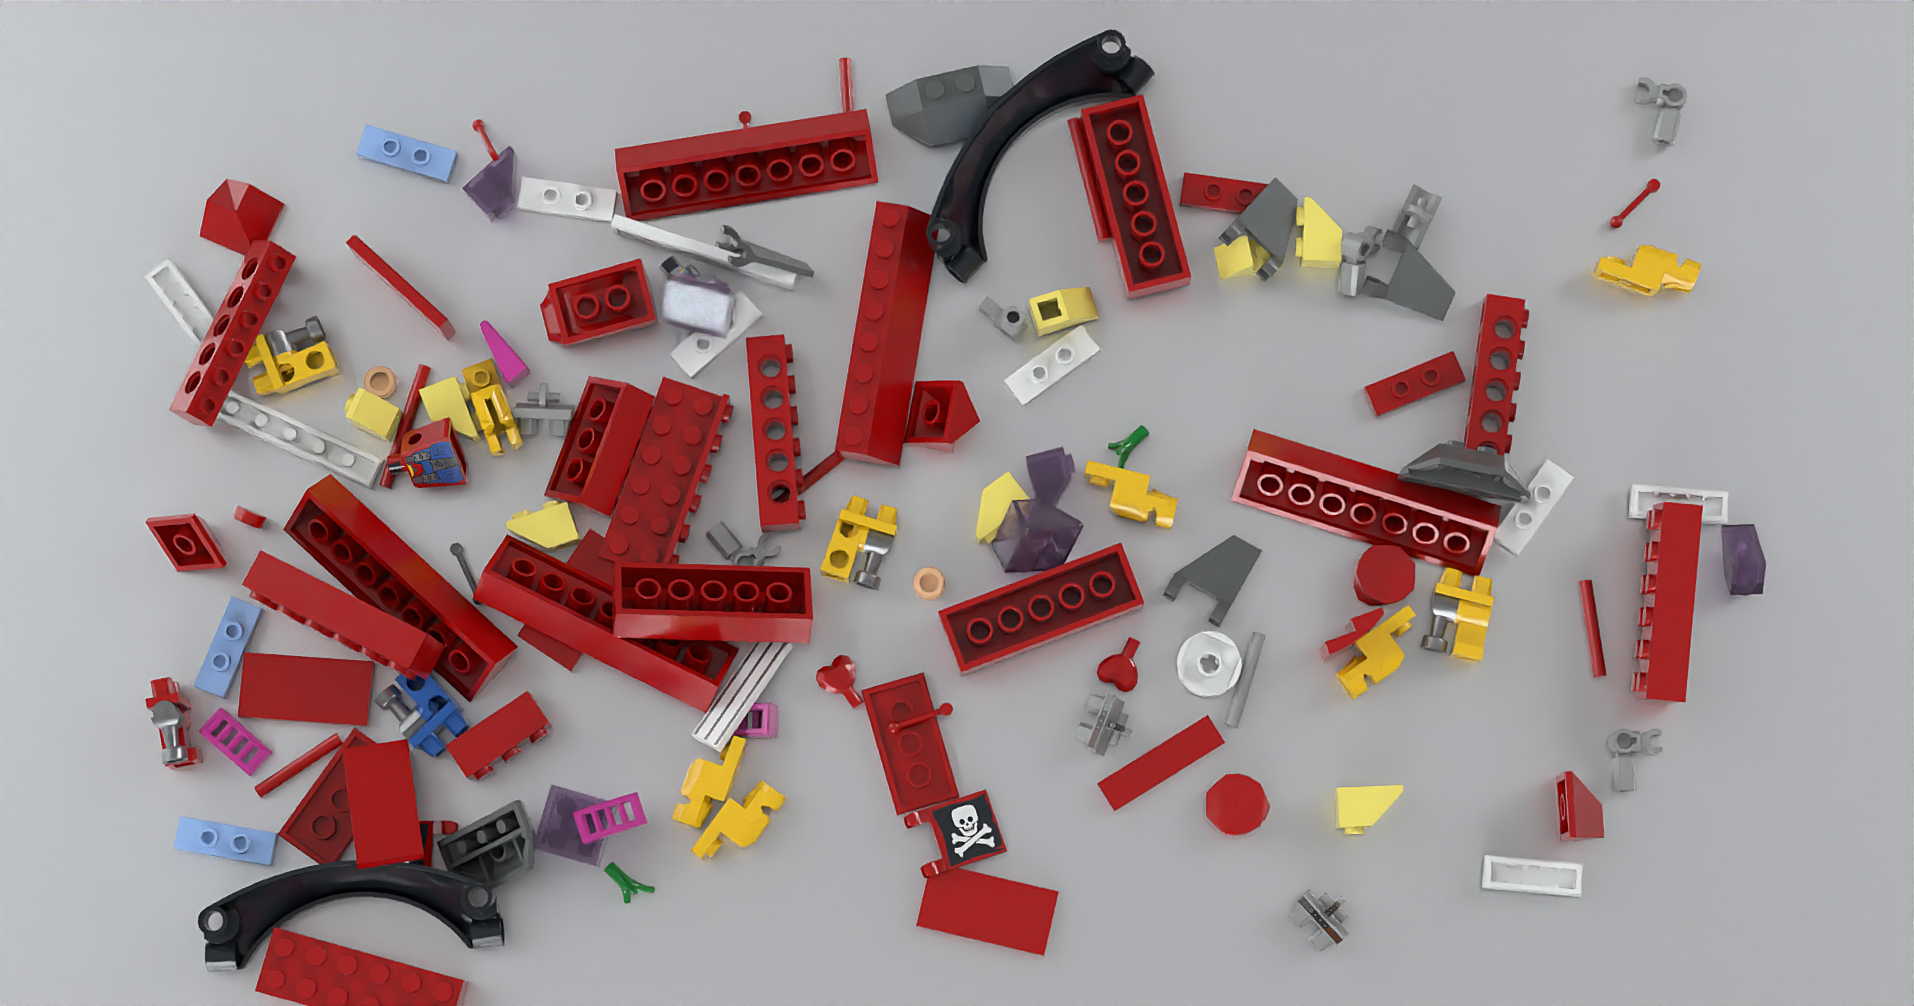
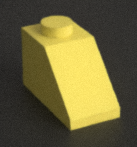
[1334,785,1403,835]

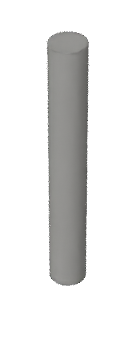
[1225,632,1266,728]

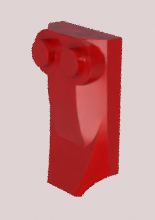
[540,258,658,346]

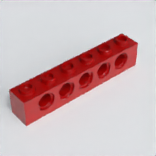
[169,240,297,427]
[1463,294,1529,456]
[746,334,806,533]

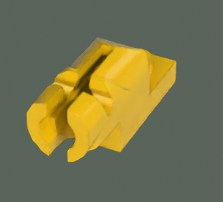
[1592,245,1702,297]
[461,358,523,456]
[1084,460,1178,529]
[1336,605,1416,700]
[671,735,748,829]
[690,780,786,860]

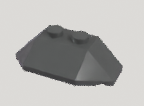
[885,65,1013,146]
[1397,440,1531,505]
[437,799,536,889]

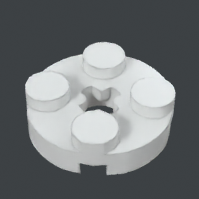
[1176,631,1242,697]

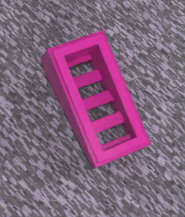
[480,320,530,388]
[710,703,778,738]
[199,708,272,776]
[573,792,648,845]

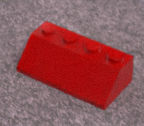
[544,376,655,517]

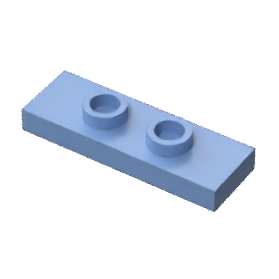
[356,124,458,183]
[194,596,263,699]
[174,816,278,866]

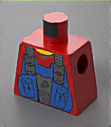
[387,417,468,488]

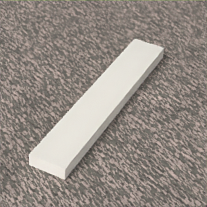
[611,214,798,291]
[216,390,385,490]

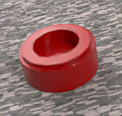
[232,505,267,529]

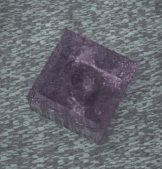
[535,784,617,868]

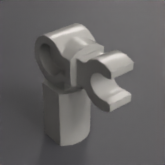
[1634,77,1687,147]
[1338,226,1382,296]
[979,296,1028,342]
[706,521,782,566]
[1608,729,1663,792]

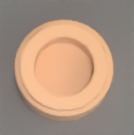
[364,366,398,399]
[913,567,945,600]

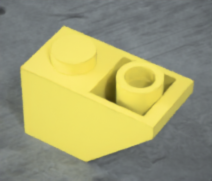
[1295,197,1342,268]
[1028,287,1099,337]
[419,376,483,442]
[344,387,403,443]
[976,471,1032,545]
[505,500,581,553]

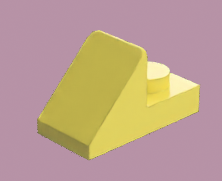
[1213,235,1283,280]

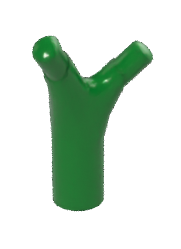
[1108,425,1149,469]
[604,862,655,904]

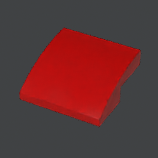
[1319,607,1384,661]

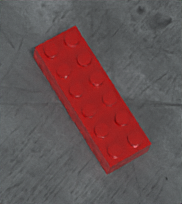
[1080,94,1191,300]
[1631,502,1703,703]
[938,543,1144,676]
[242,550,445,681]
[612,562,813,643]
[255,927,469,1006]

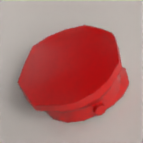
[1353,545,1415,606]
[1206,773,1270,836]

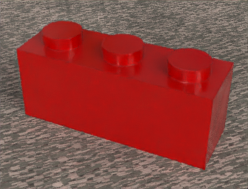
[445,691,552,781]

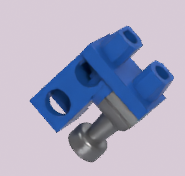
[375,673,470,759]

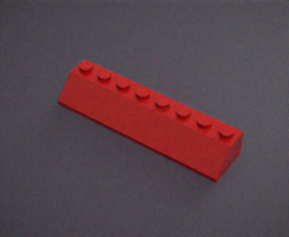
[615,109,878,221]
[835,201,939,467]
[1231,429,1502,576]
[283,474,518,702]
[473,534,739,713]

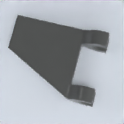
[1218,177,1298,282]
[715,225,814,278]
[1363,229,1455,321]
[1163,535,1262,627]

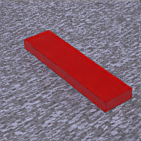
[1097,715,1225,812]

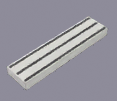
[692,642,793,752]

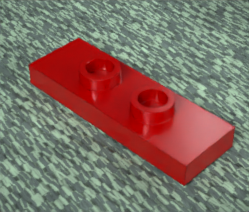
[1179,172,1268,214]
[1364,351,1466,418]

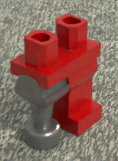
[145,677,203,770]

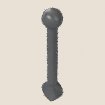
[450,543,483,605]

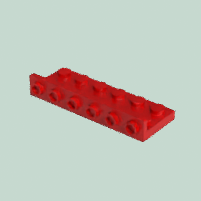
[598,377,734,563]

